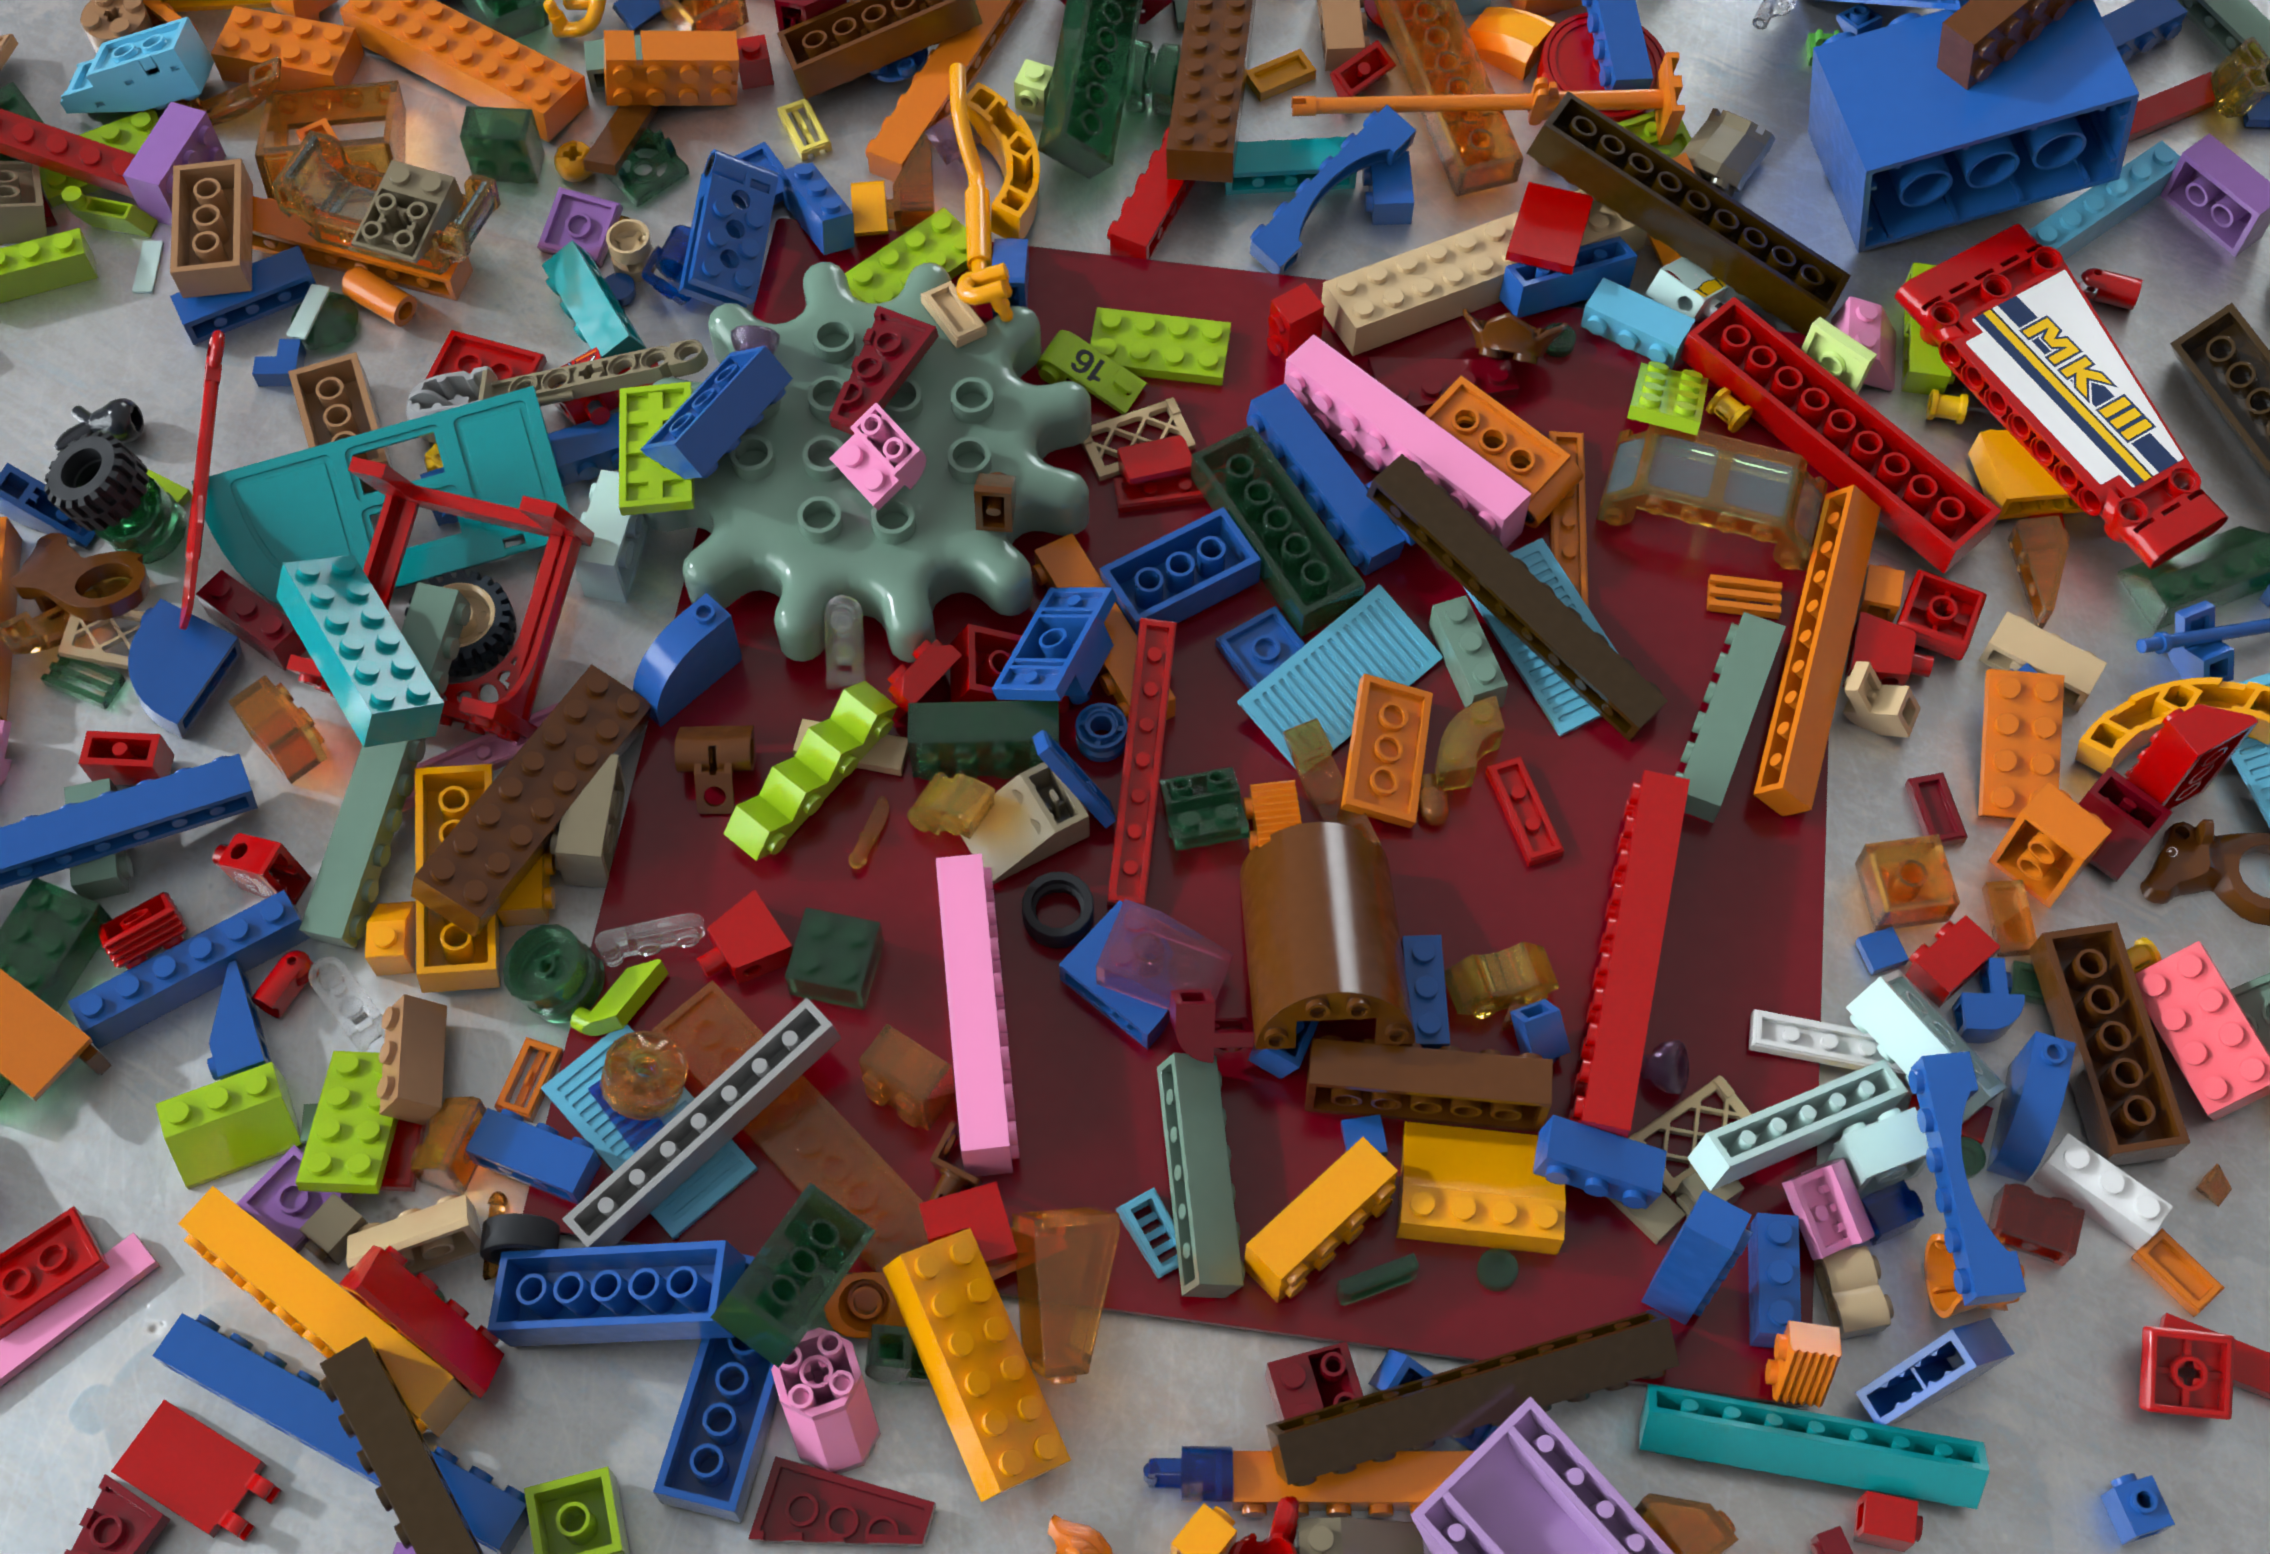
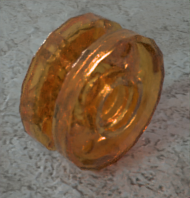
[600,1030,688,1121]

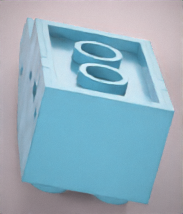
[60,16,214,114]

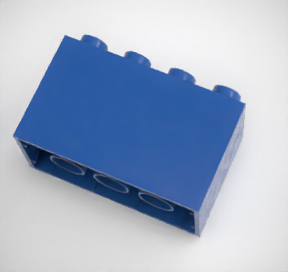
[1808,0,2139,253]

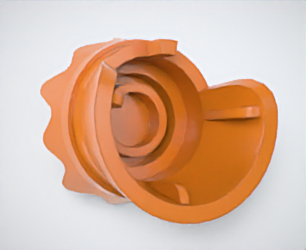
[1924,1234,2025,1318]

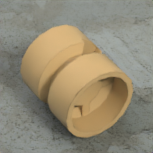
[606,219,657,283]

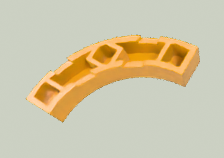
[967,82,1040,239]
[2075,677,2270,774]

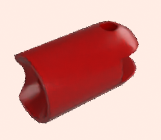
[2078,268,2143,310]
[251,950,315,1019]

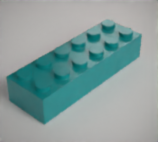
[276,555,444,748]

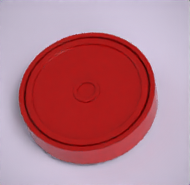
[1537,12,1665,123]

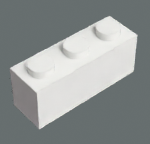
[2033,1133,2173,1251]

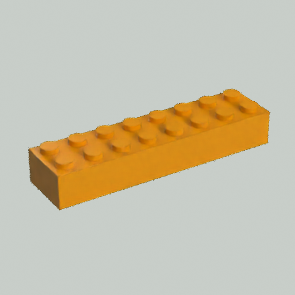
[178,1186,472,1438]

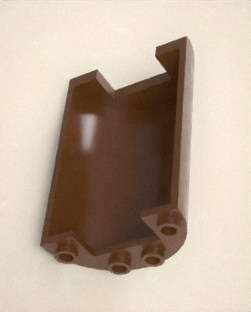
[1240,822,1416,1050]

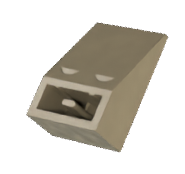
[351,160,464,264]
[955,762,1090,885]

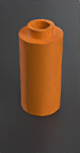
[342,266,417,327]

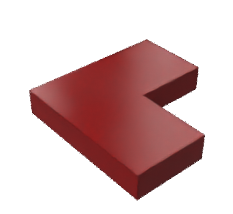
[918,1181,1019,1268]

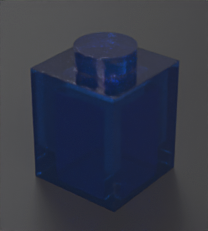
[1861,1180,1925,1246]

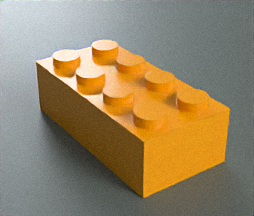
[1244,1137,1398,1303]

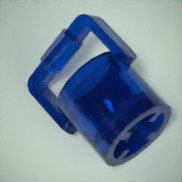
[641,225,692,305]
[1143,1446,1233,1502]

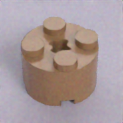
[80,0,154,53]

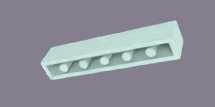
[1687,1059,1908,1191]

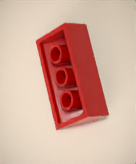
[2124,704,2258,811]
[339,1245,505,1399]

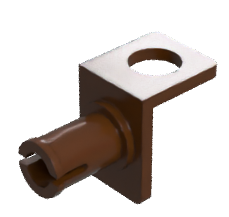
[928,1121,983,1201]

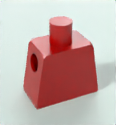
[1842,611,1934,687]
[696,890,796,983]

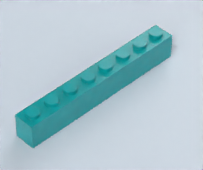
[1639,1384,1990,1509]

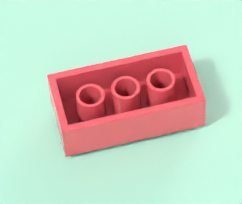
[2135,941,2270,1121]

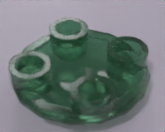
[291,292,359,351]

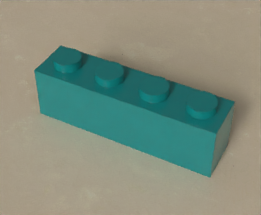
[1224,136,1357,195]
[542,240,647,358]

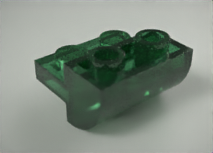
[1159,767,1250,851]

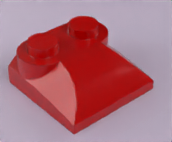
[887,638,962,722]

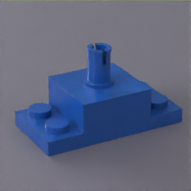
[992,587,1117,704]

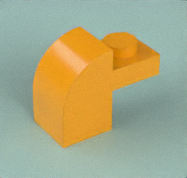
[851,180,889,237]

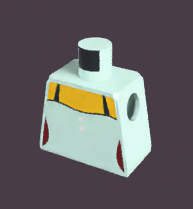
[1645,257,1728,322]

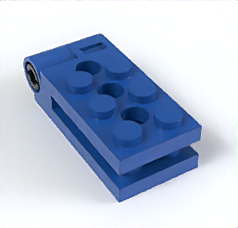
[678,149,778,308]

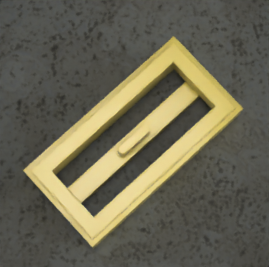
[777,98,832,161]

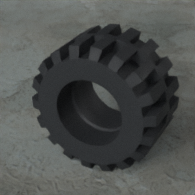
[44,432,149,531]

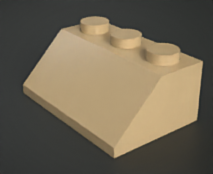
[346,1194,482,1276]

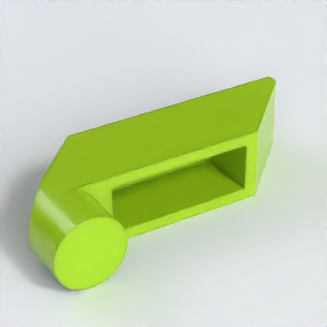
[61,186,159,238]
[570,959,669,1036]

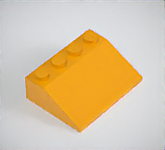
[1396,1121,1566,1255]

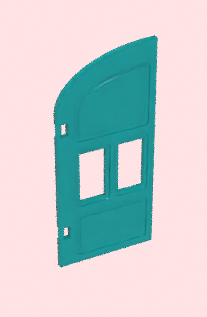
[191,386,571,605]

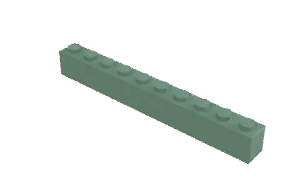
[299,582,471,949]

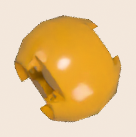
[554,140,593,183]

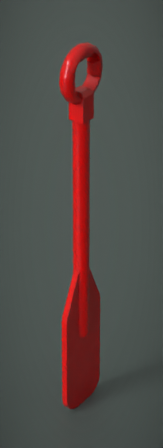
[179,330,225,630]

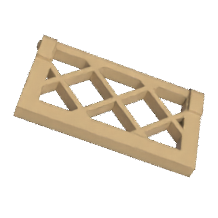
[1081,397,1196,482]
[58,610,145,669]
[1628,1075,1752,1196]

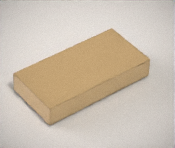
[921,281,987,349]

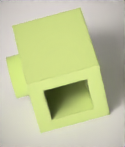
[1014,59,1057,117]

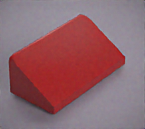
[1330,40,1397,97]
[1117,435,1196,485]

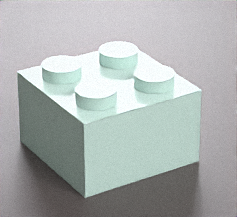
[1825,1107,1929,1198]

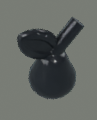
[54,398,144,451]

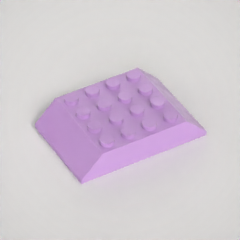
[1410,1397,1675,1554]

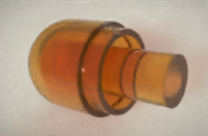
[1418,773,1450,826]

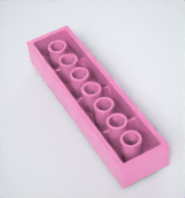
[1284,334,1531,549]
[936,853,1020,1177]

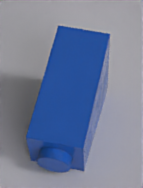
[992,238,1029,318]

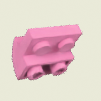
[829,403,926,511]
[1782,1158,1875,1260]

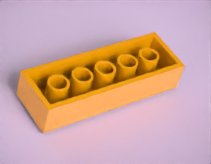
[415,764,500,993]
[882,1228,1071,1502]

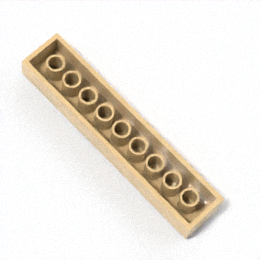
[1321,189,1647,356]

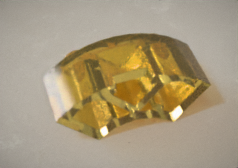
[2211,37,2270,118]
[1434,696,1505,792]
[907,772,995,839]
[1444,942,1559,1019]

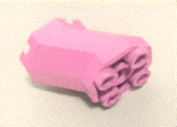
[771,1327,881,1474]

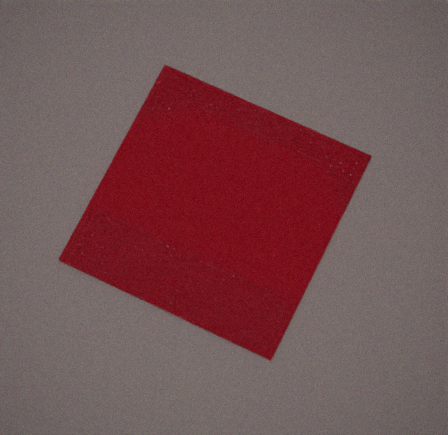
[523,218,1836,1407]

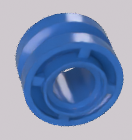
[1075,703,1127,762]

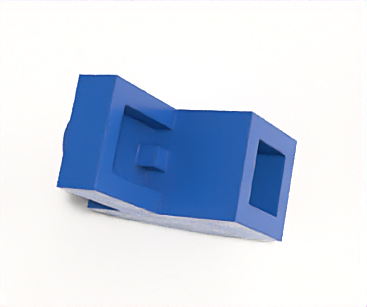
[2168,600,2235,682]
[1952,958,2025,1044]

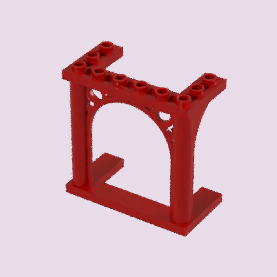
[286,456,595,743]

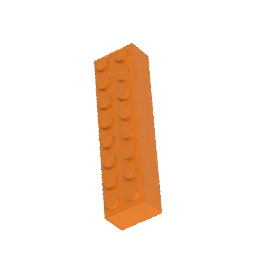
[340,0,589,142]

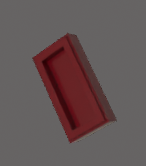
[1905,772,1968,849]

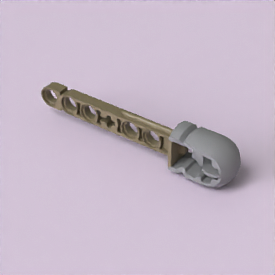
[406,339,708,443]

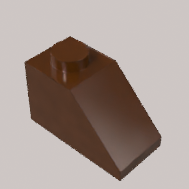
[974,472,1016,533]

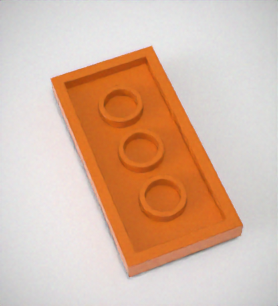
[1978,669,2065,820]
[1341,673,1433,829]

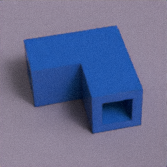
[252,339,306,387]

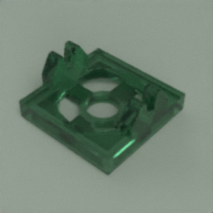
[604,128,689,207]

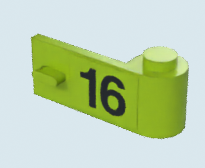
[1036,330,1146,415]

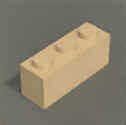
[1979,611,2107,712]

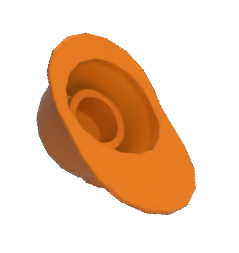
[824,1272,908,1338]

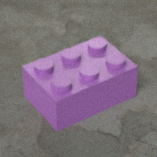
[123,102,226,226]
[2160,133,2270,257]

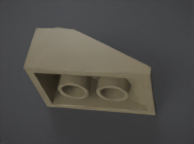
[0,161,47,246]
[550,754,627,888]
[1296,1517,1424,1554]

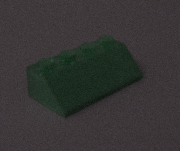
[2117,526,2270,631]

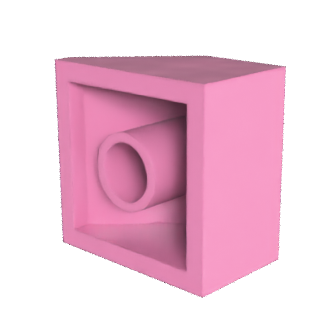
[1831,296,1896,392]

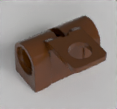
[675,725,757,814]

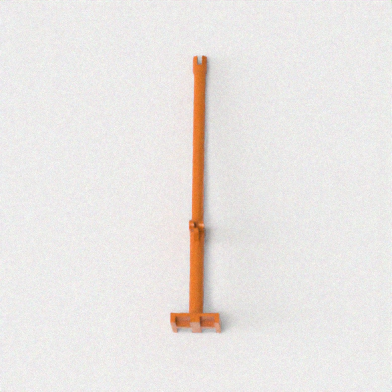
[1291,52,1685,145]

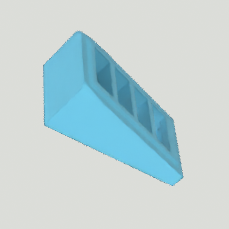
[1115,1187,1178,1279]

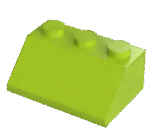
[155,1062,304,1190]

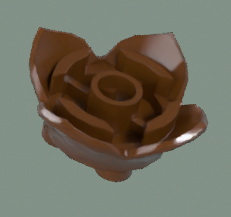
[1462,309,1568,364]

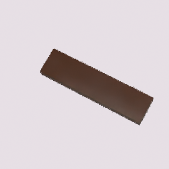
[583,105,659,176]

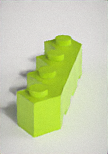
[723,681,898,861]

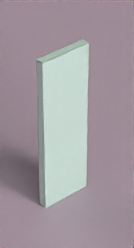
[132,241,164,293]
[286,284,331,340]

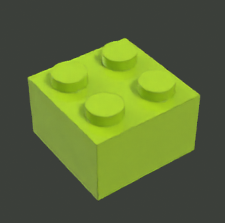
[524,1466,630,1554]

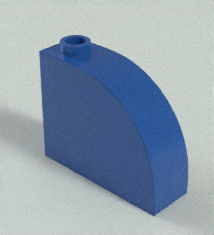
[633,593,742,727]
[128,598,242,739]
[1059,900,1176,1049]
[1986,1031,2076,1183]
[1855,1317,2015,1426]

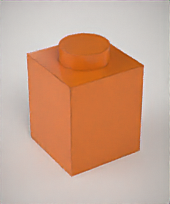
[1856,564,1905,622]

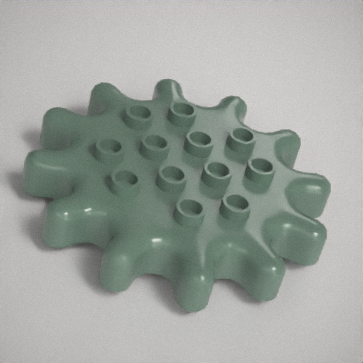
[643,262,1092,663]

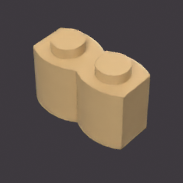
[1814,1245,1894,1339]

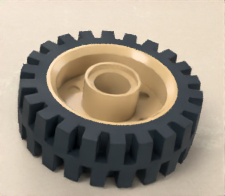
[404,570,517,677]

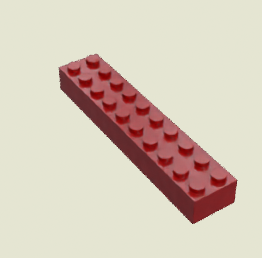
[1680,297,2002,574]
[1568,770,1690,1138]

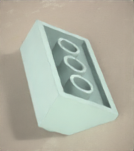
[1846,969,2008,1124]

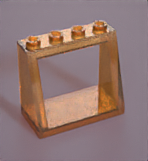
[255,80,406,209]
[1012,1206,1120,1385]

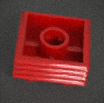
[1897,570,1987,661]
[98,892,187,970]
[2139,1326,2235,1420]

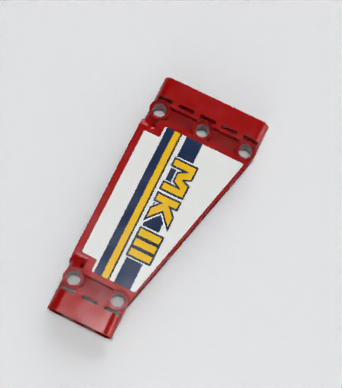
[1894,223,2229,569]

